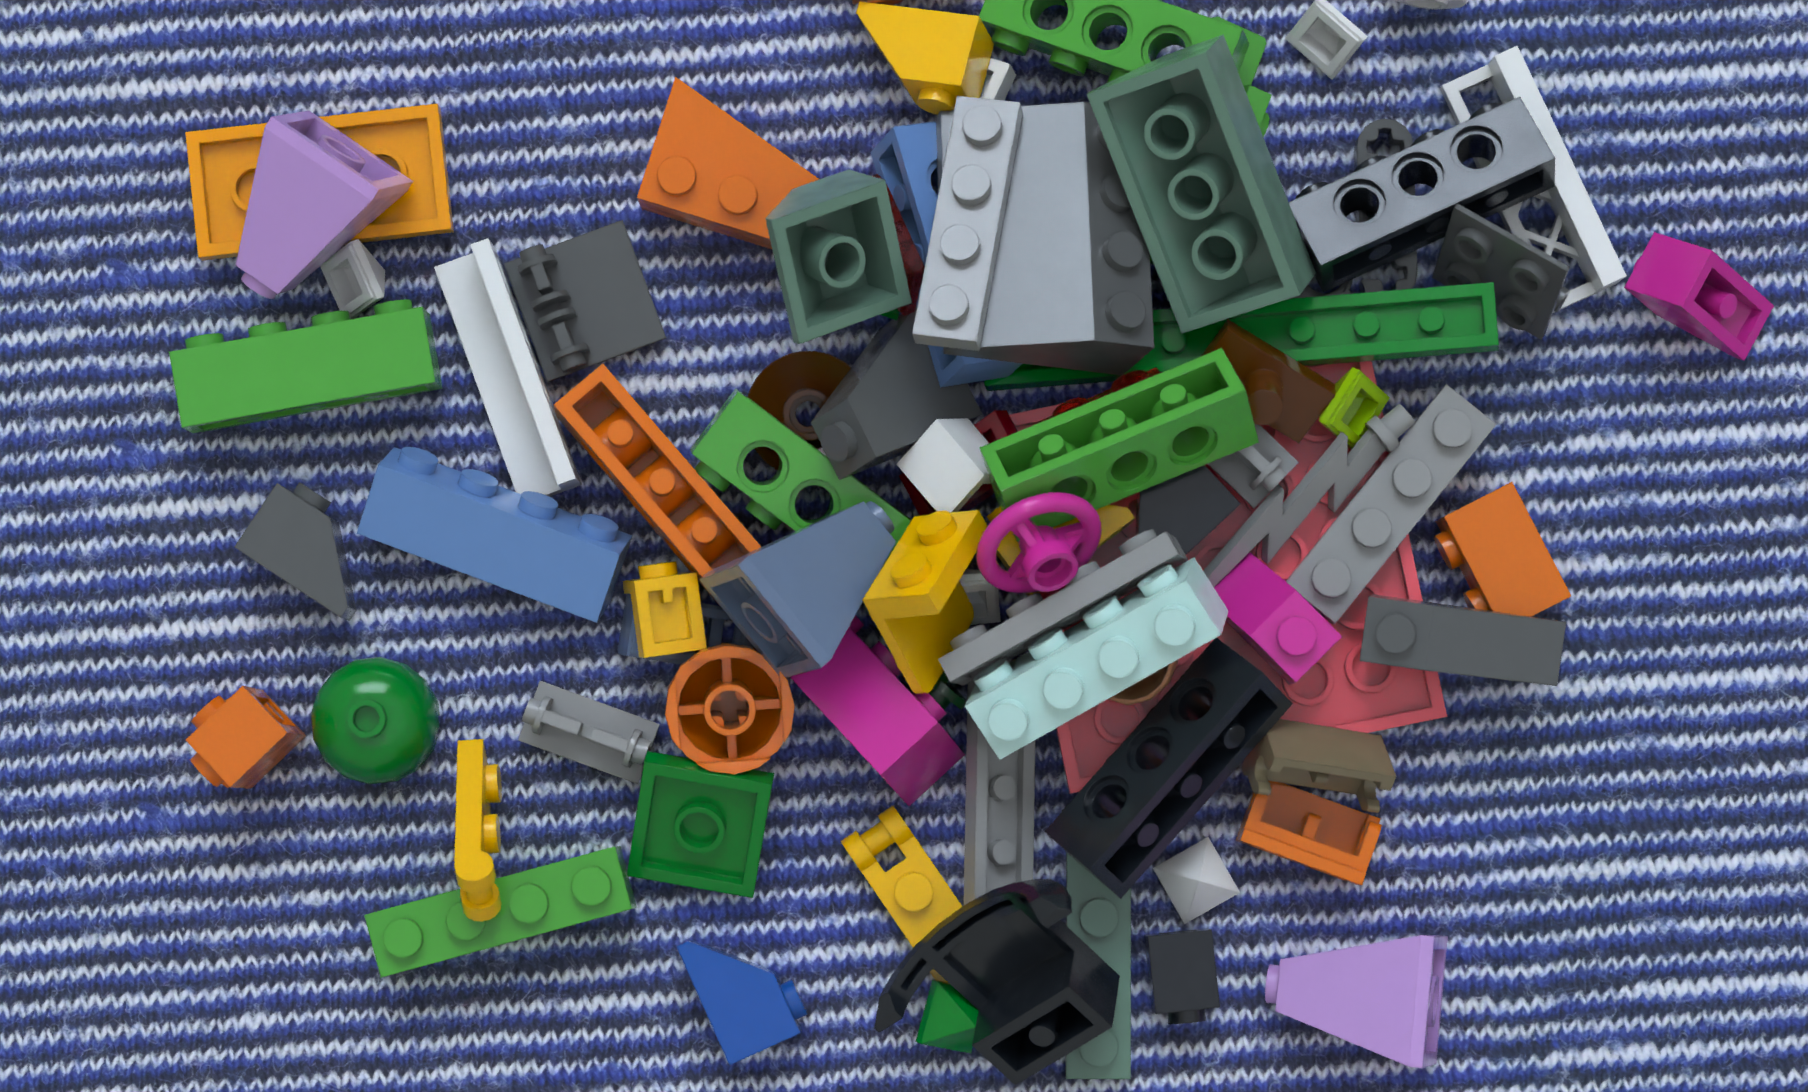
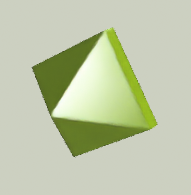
[1319,367,1390,449]

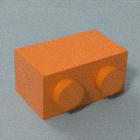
[1434,482,1571,617]

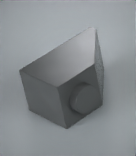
[234,482,357,621]

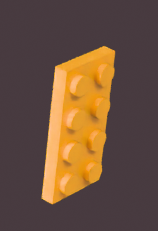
[185,103,454,261]

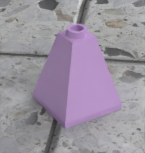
[236,110,413,299]
[1265,935,1448,1068]

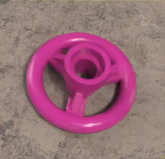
[976,492,1102,593]

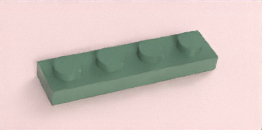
[1065,852,1131,1079]

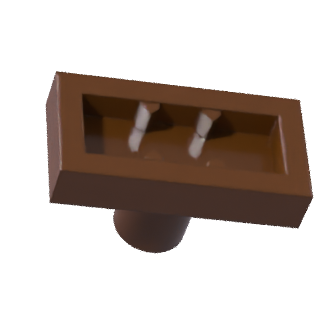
[1200,319,1335,443]

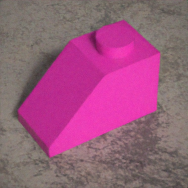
[1624,232,1774,361]
[1214,552,1342,685]

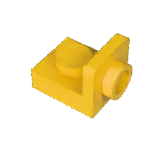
[623,561,707,658]

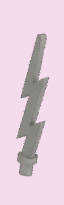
[1203,404,1416,587]

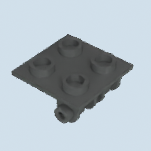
[1432,203,1570,340]
[504,220,666,382]

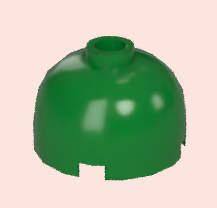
[311,657,440,784]

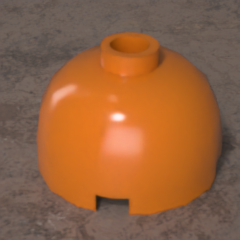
[665,643,795,774]

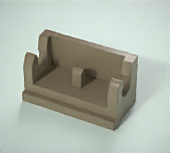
[1241,719,1396,813]

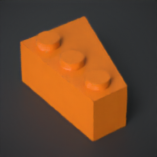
[637,76,819,249]

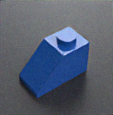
[677,940,808,1065]

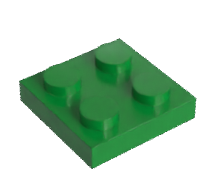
[627,751,774,898]

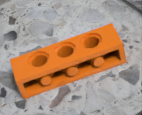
[553,363,761,606]

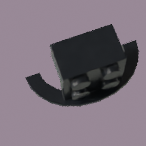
[875,879,1120,1085]

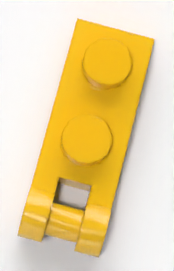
[454,739,502,922]
[841,805,963,982]

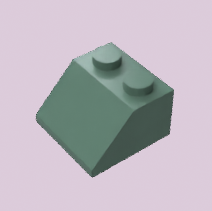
[765,169,912,344]

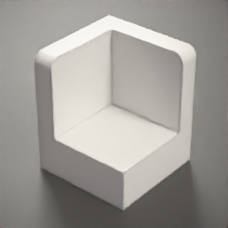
[896,418,991,512]

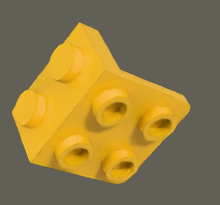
[862,510,987,694]

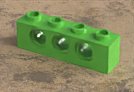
[979,0,1250,83]
[980,348,1259,542]
[690,388,912,569]

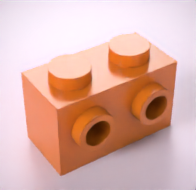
[186,686,306,789]

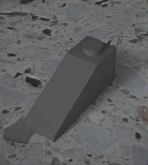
[1359,594,1566,686]

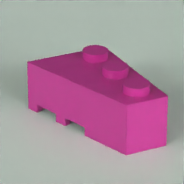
[790,615,965,806]

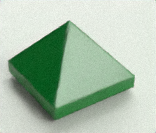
[915,979,978,1053]

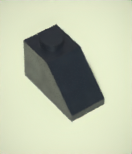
[1136,465,1241,589]

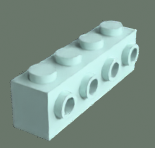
[965,557,1229,760]

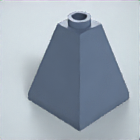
[699,501,896,678]

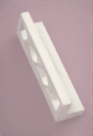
[1440,46,1627,313]
[434,238,582,497]

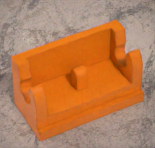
[1235,781,1382,885]

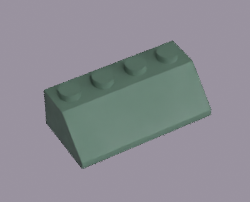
[1087,35,1316,334]

